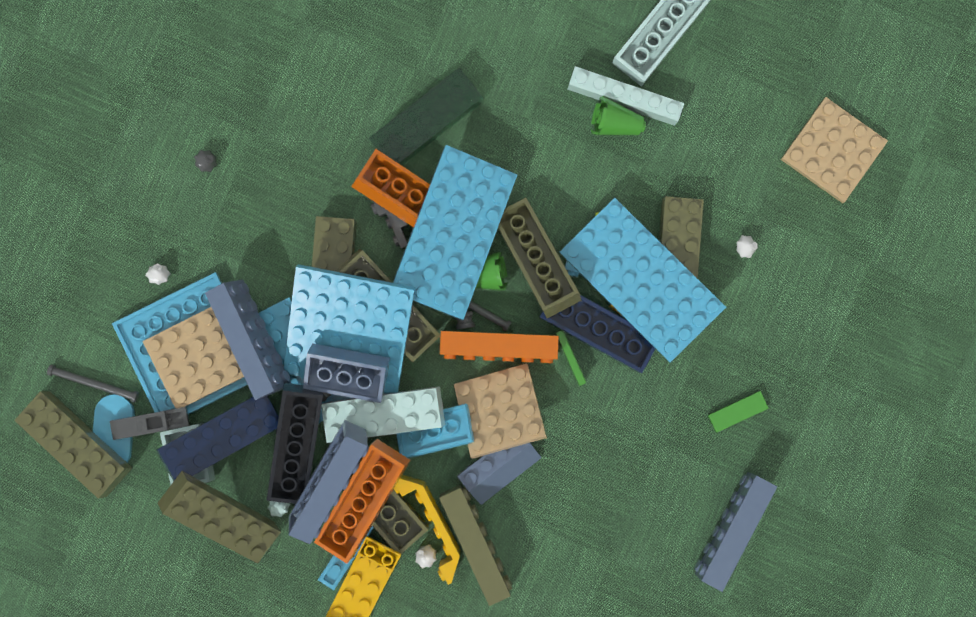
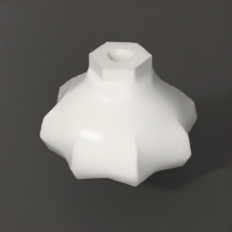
[736,235,758,258]
[145,264,171,285]
[415,545,437,569]

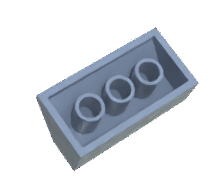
[303,343,390,403]
[457,443,542,505]

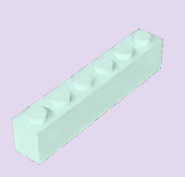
[567,66,684,126]

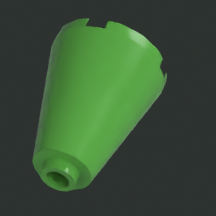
[591,97,646,135]
[476,252,508,290]

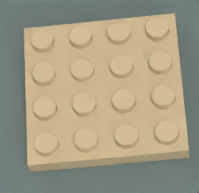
[780,97,888,203]
[142,307,244,408]
[454,363,547,459]

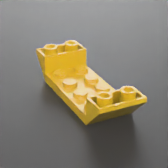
[394,475,461,585]
[326,536,401,617]

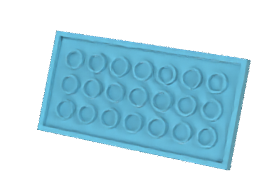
[393,145,517,320]
[560,198,726,362]

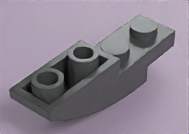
[371,201,409,250]
[110,407,190,440]

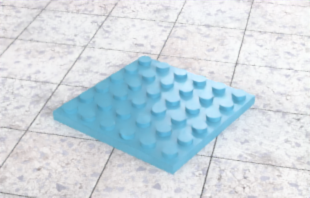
[284,264,415,394]
[112,272,248,414]

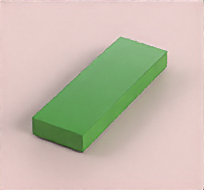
[555,330,586,386]
[708,391,769,433]

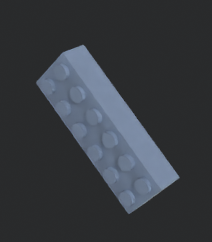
[205,280,291,400]
[288,420,369,544]
[694,472,777,592]

